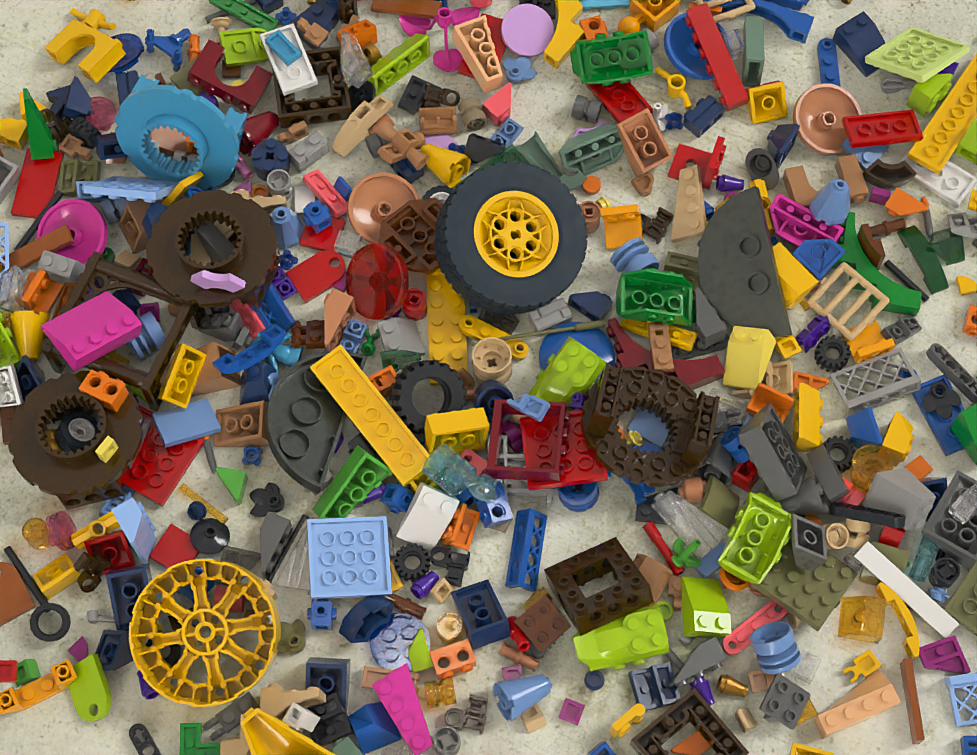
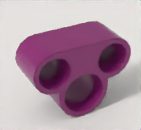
[502,420,523,453]

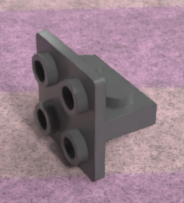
[759,673,810,729]

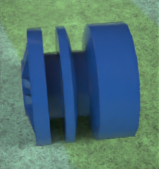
[557,482,599,512]

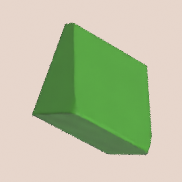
[16,659,41,687]

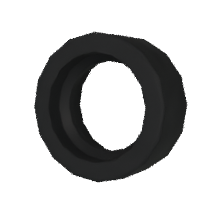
[29,603,71,642]

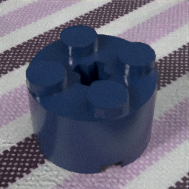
[251,138,290,182]
[472,379,514,423]

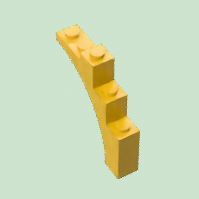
[543,0,584,69]

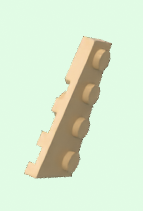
[671,165,707,243]

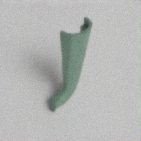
[515,131,587,189]

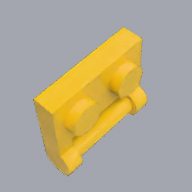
[609,703,645,739]

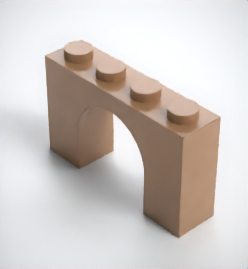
[782,154,869,210]

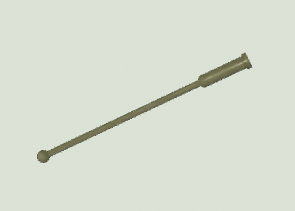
[470,319,607,347]

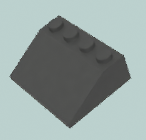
[738,403,807,502]
[922,470,977,570]

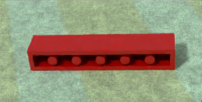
[684,2,748,112]

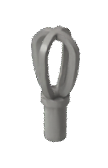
[880,78,917,94]

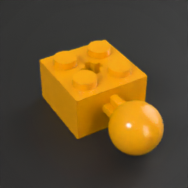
[618,0,680,33]

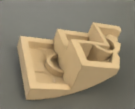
[732,360,793,399]

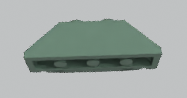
[559,124,624,175]

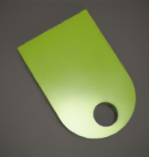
[218,28,269,67]
[68,654,112,721]

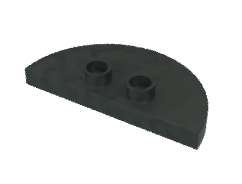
[698,186,792,337]
[265,351,367,494]

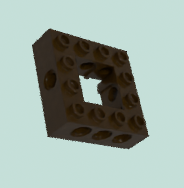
[272,46,352,129]
[544,537,654,636]
[630,688,749,755]

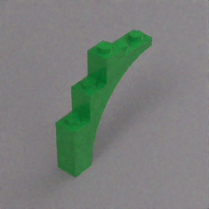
[831,212,922,317]

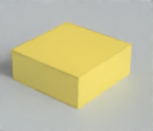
[95,436,119,463]

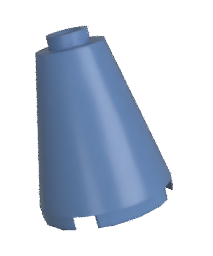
[493,674,552,721]

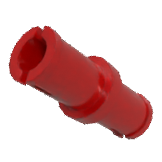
[507,616,530,652]

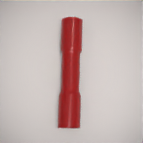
[642,521,685,576]

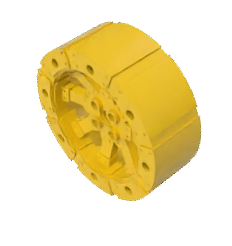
[129,559,281,707]

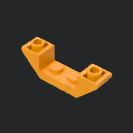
[0,659,78,715]

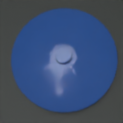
[664,13,732,80]
[539,322,615,394]

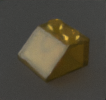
[837,595,886,644]

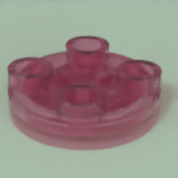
[85,96,117,131]
[46,511,76,551]

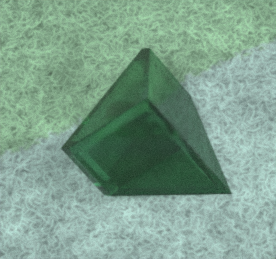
[928,228,965,266]

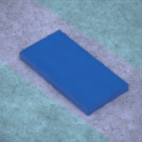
[912,375,965,457]

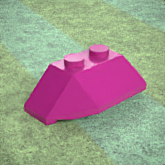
[769,193,844,247]

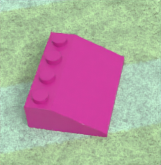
[41,291,142,372]

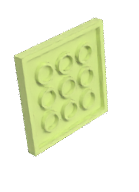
[865,27,969,83]

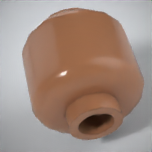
[678,476,706,503]

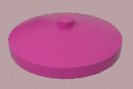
[36,199,108,268]

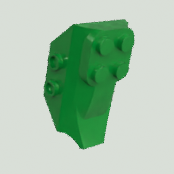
[570,30,653,86]
[616,268,696,327]

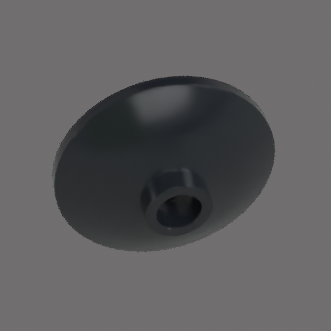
[348,78,375,112]
[190,518,230,554]

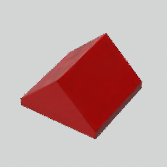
[84,530,135,576]

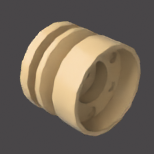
[472,337,512,384]

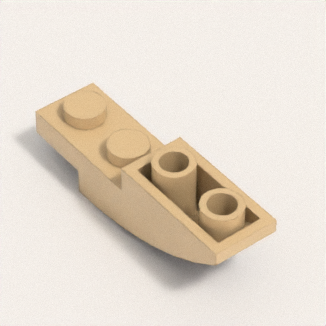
[331,94,393,158]

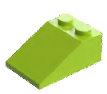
[681,576,731,639]

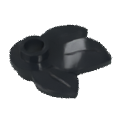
[923,382,962,419]
[249,482,285,517]

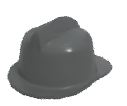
[745,148,780,190]

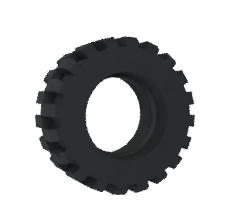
[389,360,467,434]

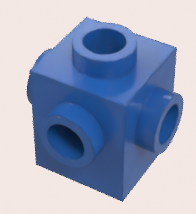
[302,200,332,234]
[380,484,415,514]
[307,599,337,630]

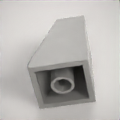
[863,468,936,531]

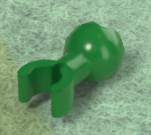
[361,328,379,356]

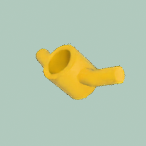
[70,8,116,30]
[655,66,692,110]

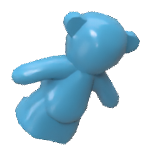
[251,332,303,373]

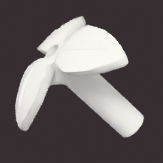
[652,103,668,132]

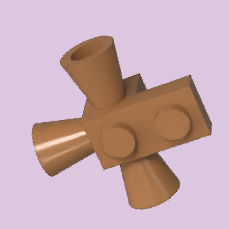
[377,121,429,171]

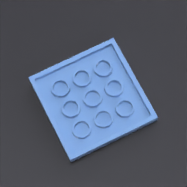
[84,176,179,203]
[307,516,392,599]

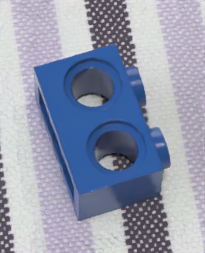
[473,481,513,528]

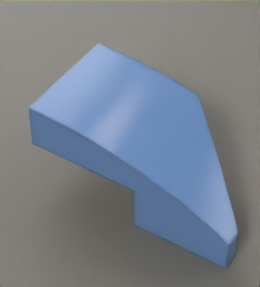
[506,393,551,422]

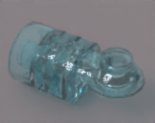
[422,443,497,502]

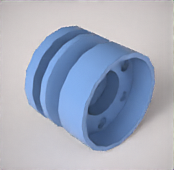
[610,238,661,273]
[127,311,166,362]
[750,622,802,674]

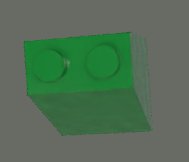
[950,404,977,465]

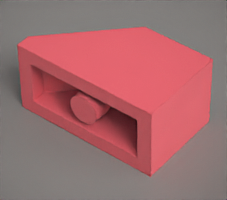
[483,83,512,126]

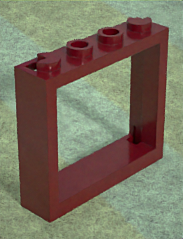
[486,399,570,482]

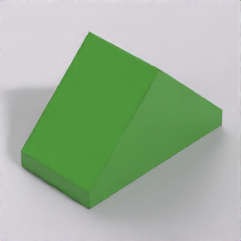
[215,467,248,506]

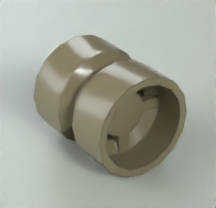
[458,97,488,131]

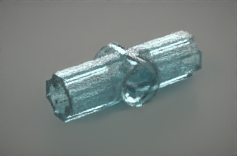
[908,534,938,582]

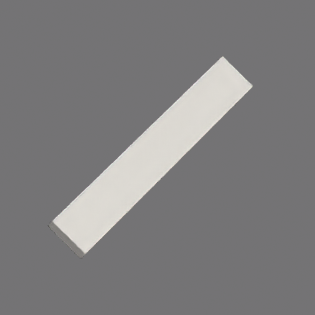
[854,541,959,638]

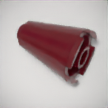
[239,111,279,156]

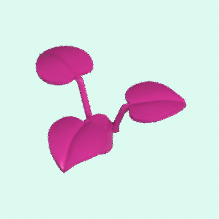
[399,7,480,72]

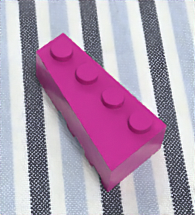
[371,663,434,755]

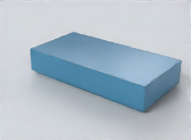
[265,30,302,66]

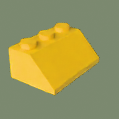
[772,242,819,309]
[158,343,207,409]
[793,383,823,452]
[424,408,490,457]

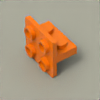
[13,269,63,315]
[745,383,794,423]
[441,503,479,551]

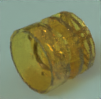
[850,444,894,494]

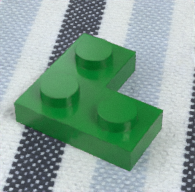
[179,723,221,755]

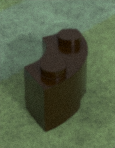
[862,159,917,188]

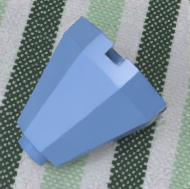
[809,179,851,226]
[270,206,304,250]

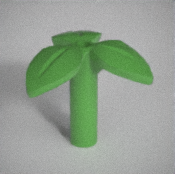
[671,537,702,568]

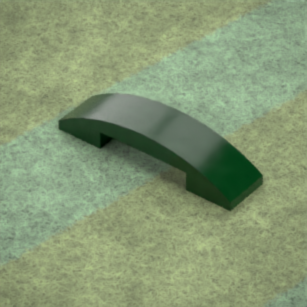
[897,225,949,295]

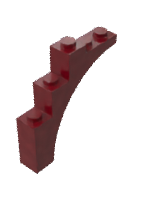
[606,318,725,390]

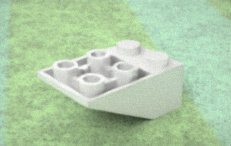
[0,364,23,407]

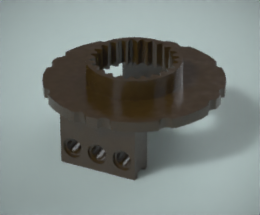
[146,190,281,309]
[581,362,720,487]
[8,371,143,510]

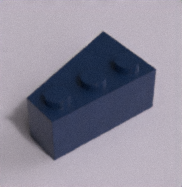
[292,0,340,50]

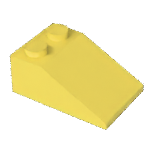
[723,326,776,390]

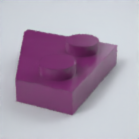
[919,635,971,674]

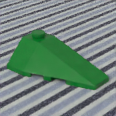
[23,88,57,160]

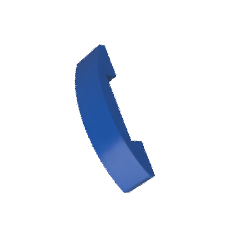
[212,324,287,374]

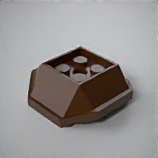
[378,198,443,275]

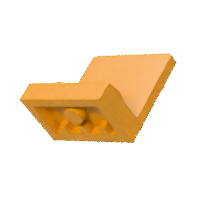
[600,204,643,249]
[841,321,895,364]

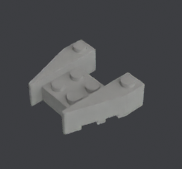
[487,435,556,509]

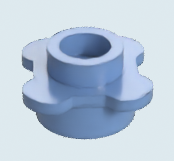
[928,586,949,603]

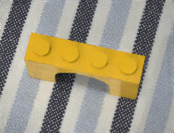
[44,19,126,83]

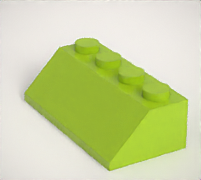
[361,33,430,97]

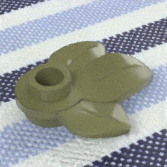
[277,619,306,654]

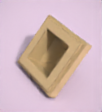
[430,577,454,604]

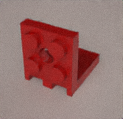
[668,136,727,190]

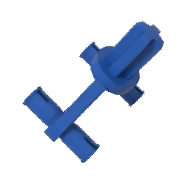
[145,28,191,72]

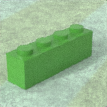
[312,445,393,519]

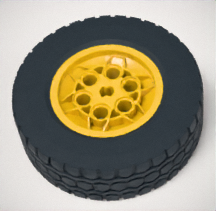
[434,162,588,315]

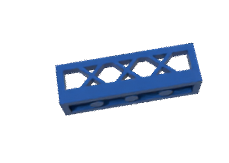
[251,284,296,333]
[505,508,547,592]

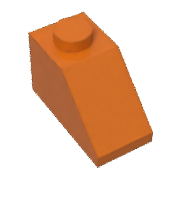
[884,187,929,217]

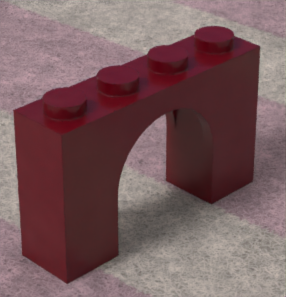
[187,39,273,114]

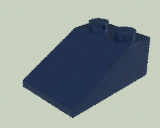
[832,11,886,77]
[106,563,152,632]
[451,579,510,650]
[305,657,350,712]

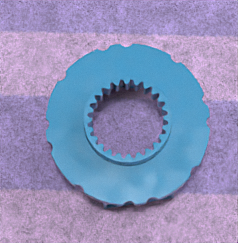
[115,74,248,190]

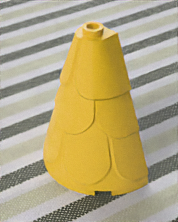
[240,707,336,755]

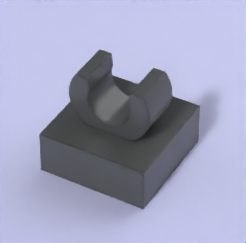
[232,326,254,350]

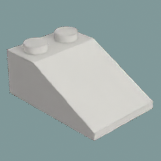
[396,482,460,551]

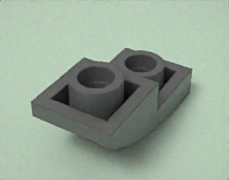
[880,314,923,345]

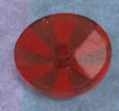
[346,243,409,320]

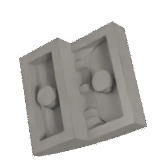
[947,212,977,238]

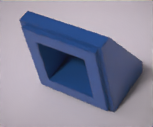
[333,176,352,201]

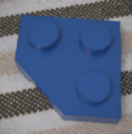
[792,239,846,279]

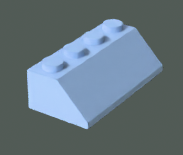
[111,497,156,564]

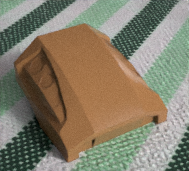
[633,553,673,607]

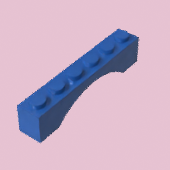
[706,0,814,43]

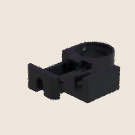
[430,546,470,587]

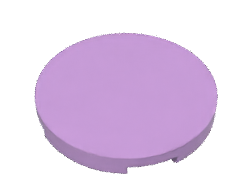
[501,4,554,57]

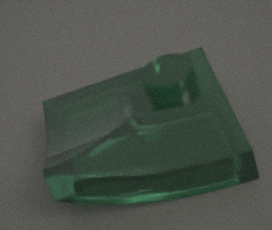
[380,350,422,372]

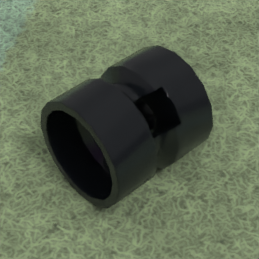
[928,557,960,590]

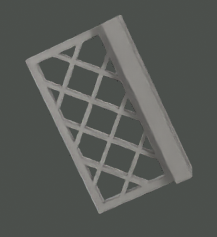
[830,347,921,416]

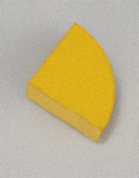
[956,276,977,296]

